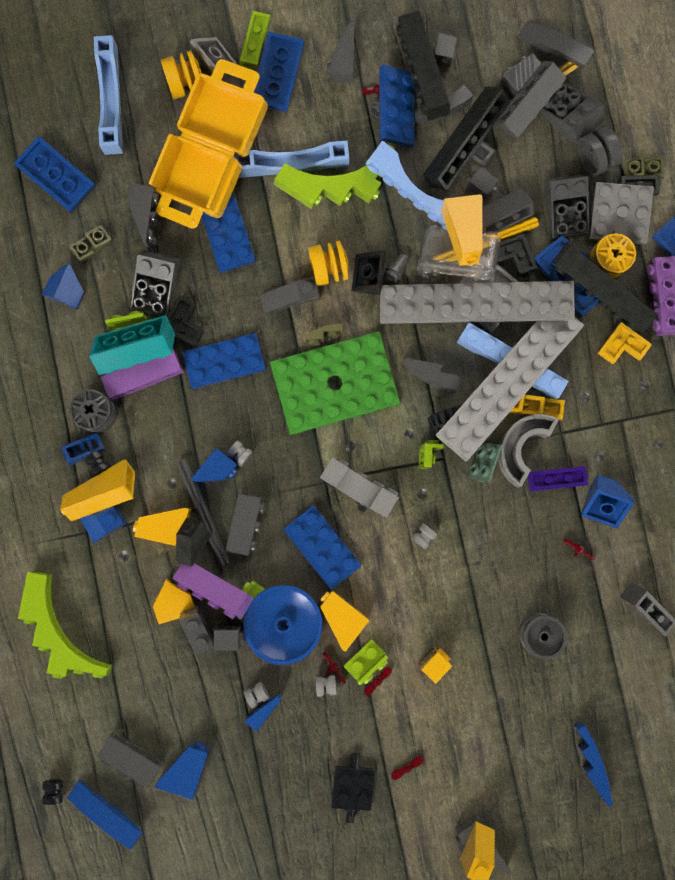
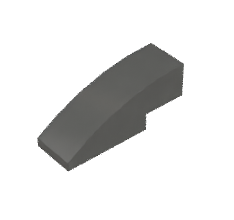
[414,85,473,124]
[402,358,459,393]

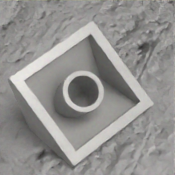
[190,37,238,78]

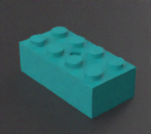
[89,315,175,375]

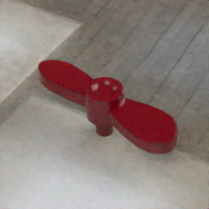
[361,84,379,97]
[563,538,595,561]
[322,652,346,684]
[364,667,392,696]
[391,756,424,780]

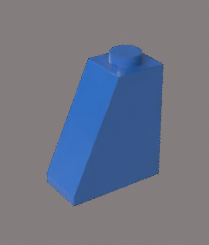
[155,742,210,800]

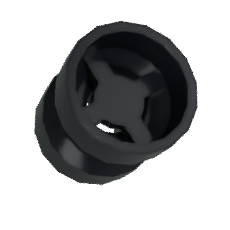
[84,450,111,476]
[42,779,63,805]

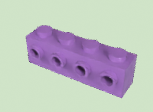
[647,256,675,336]
[101,349,184,401]
[173,563,253,619]

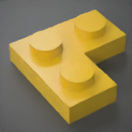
[598,322,652,364]

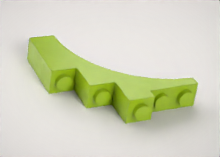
[274,144,395,209]
[18,571,112,679]

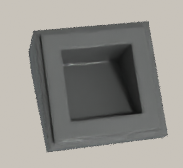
[471,140,497,166]

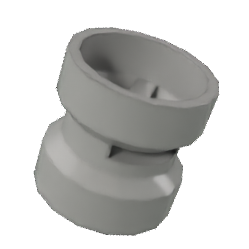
[226,440,253,467]
[411,523,437,550]
[315,675,337,697]
[243,681,270,709]

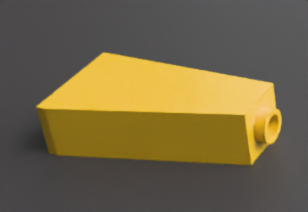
[441,194,482,266]
[60,459,135,521]

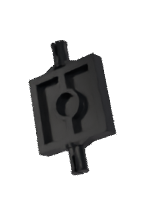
[331,753,375,823]

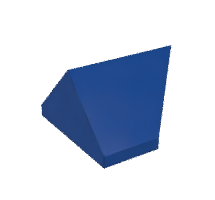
[42,263,85,309]

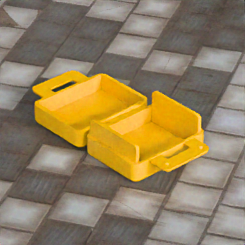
[149,59,268,229]

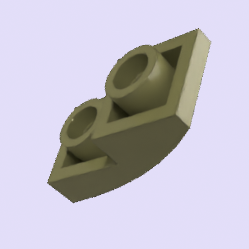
[624,157,664,178]
[69,225,112,263]
[304,323,343,346]

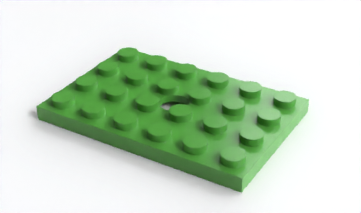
[270,332,400,435]

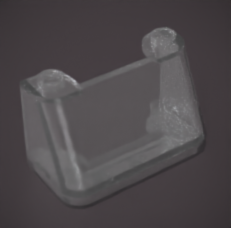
[417,225,501,283]

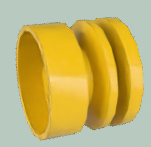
[161,50,202,100]
[588,233,636,280]
[308,240,349,287]

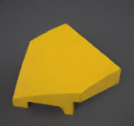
[153,579,195,624]

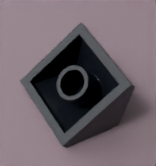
[351,250,386,295]

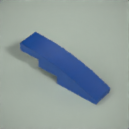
[573,721,612,807]
[67,781,143,849]

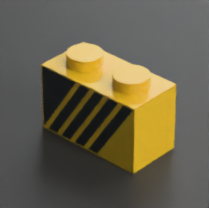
[418,647,452,684]

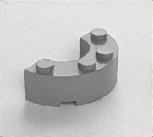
[498,414,559,487]
[320,458,399,518]

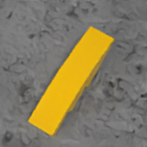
[509,395,565,420]

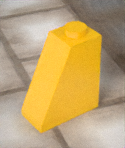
[133,508,192,546]
[320,590,369,652]
[460,821,495,880]

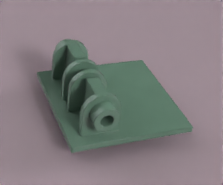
[468,442,503,483]

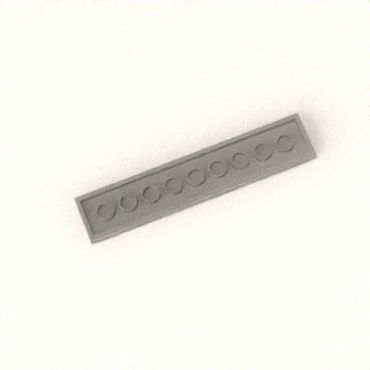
[380,281,575,324]
[436,318,584,462]

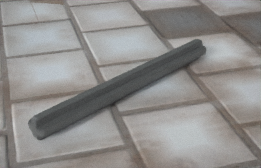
[176,458,230,566]

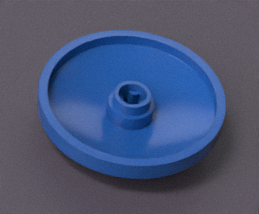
[244,585,322,665]

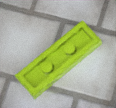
[239,11,271,69]

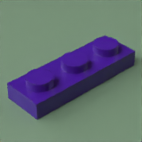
[528,466,588,492]

